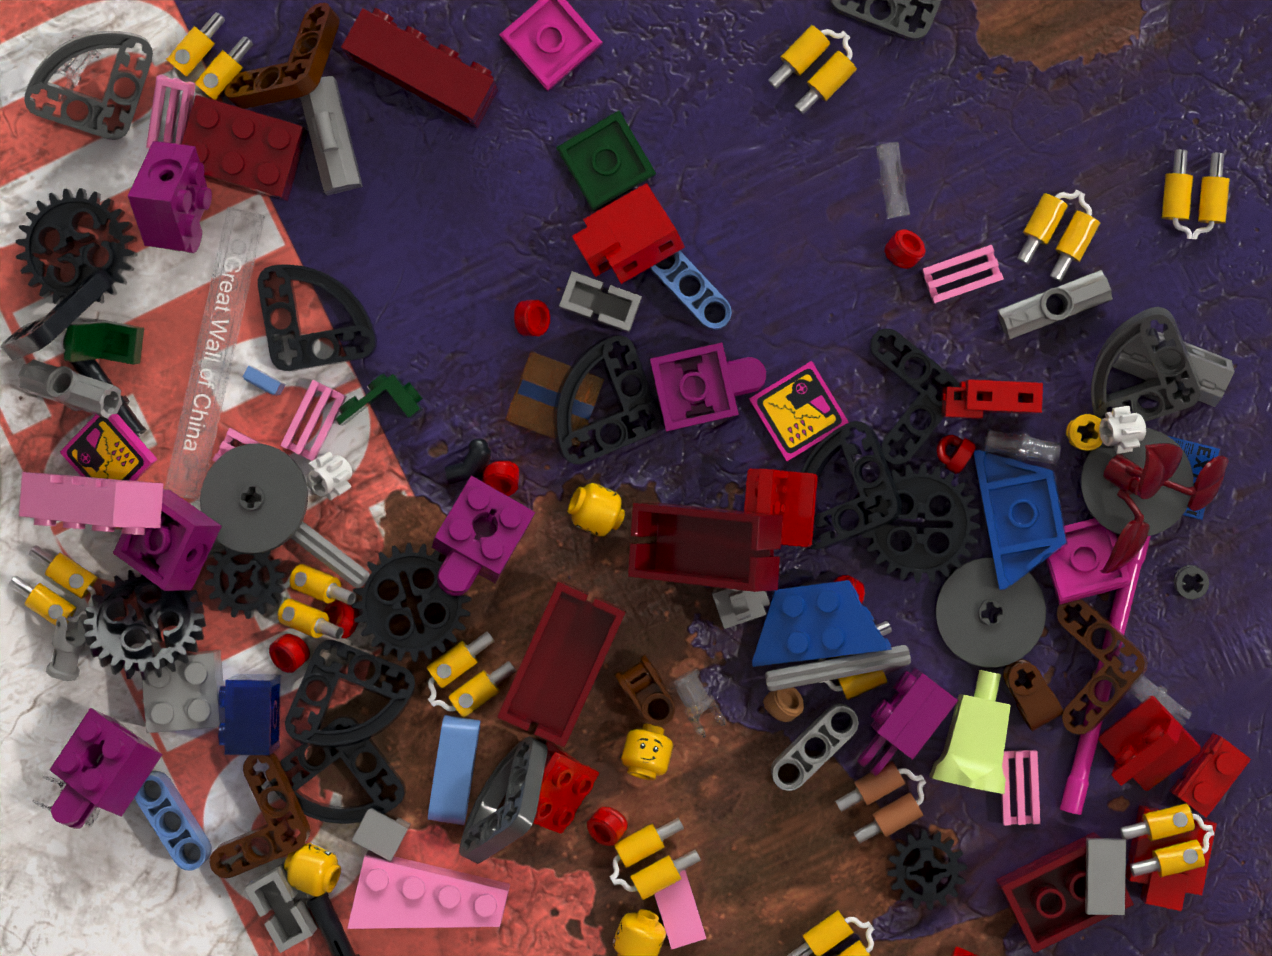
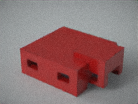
[572,183,685,284]
[941,380,1043,419]
[1125,805,1217,911]

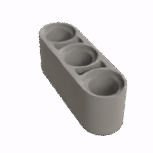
[771,703,859,791]

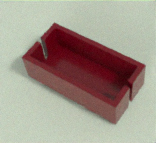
[341,8,498,129]
[628,503,783,592]
[497,580,626,748]

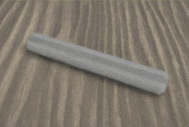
[249,492,370,588]
[765,645,911,691]

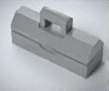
[300,76,363,196]
[1112,331,1234,407]

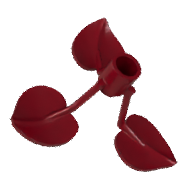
[1100,443,1229,574]

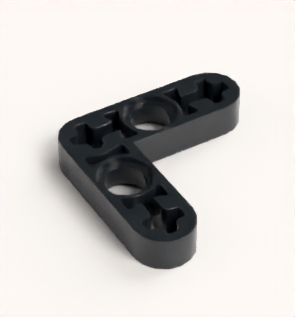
[0,267,115,361]
[869,328,960,464]

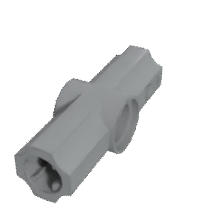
[997,270,1113,340]
[18,359,122,419]

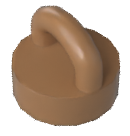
[763,687,804,722]

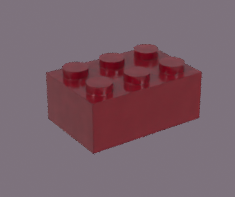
[181,95,308,202]
[996,832,1134,953]

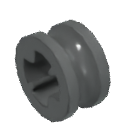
[1174,565,1209,600]

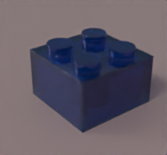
[218,674,281,755]

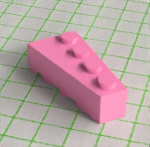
[19,472,164,535]
[347,851,510,929]

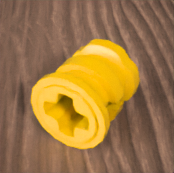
[1066,414,1103,451]

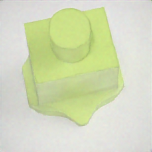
[929,670,1011,794]

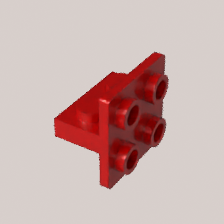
[744,468,818,547]
[1098,696,1201,791]
[533,741,599,834]

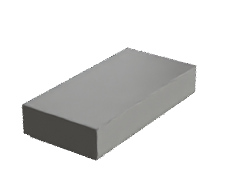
[1085,838,1126,915]

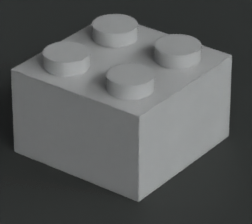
[141,650,227,733]

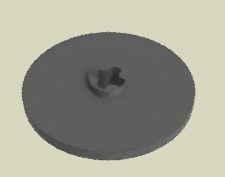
[1081,428,1194,537]
[200,444,308,554]
[935,557,1046,667]

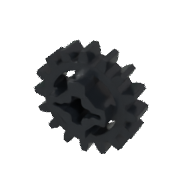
[205,546,287,619]
[886,828,967,910]

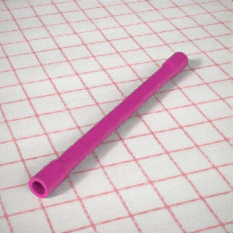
[1060,536,1151,815]

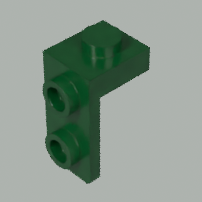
[63,320,144,365]
[335,373,423,426]

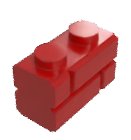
[1169,733,1251,818]

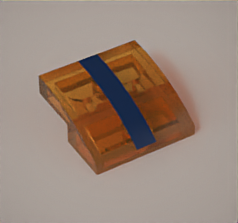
[505,352,604,448]

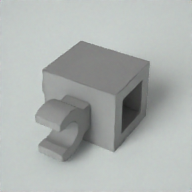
[711,588,770,629]

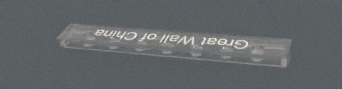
[164,207,265,501]

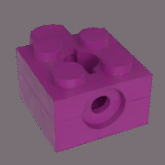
[128,141,212,254]
[650,342,766,432]
[431,476,535,596]
[113,489,222,591]
[857,668,958,776]
[49,708,163,829]

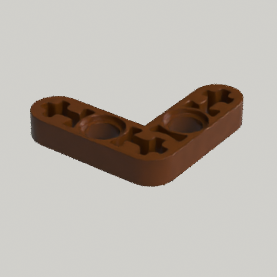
[225,3,340,109]
[1057,599,1148,735]
[209,749,311,879]

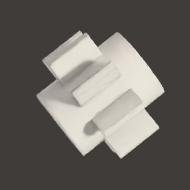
[1099,406,1146,454]
[307,451,352,500]

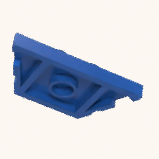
[974,450,1067,590]
[752,580,892,667]

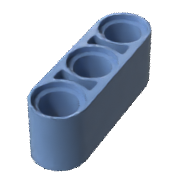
[650,242,732,331]
[428,715,481,825]
[134,771,212,871]

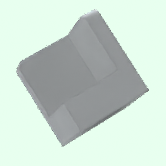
[352,808,411,861]

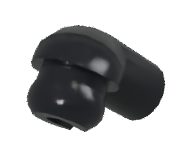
[445,438,491,485]

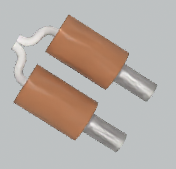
[835,760,926,844]

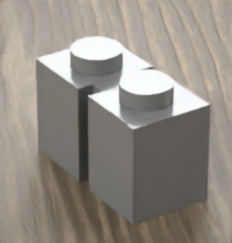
[559,271,642,333]
[244,864,318,953]

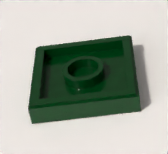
[556,111,656,212]

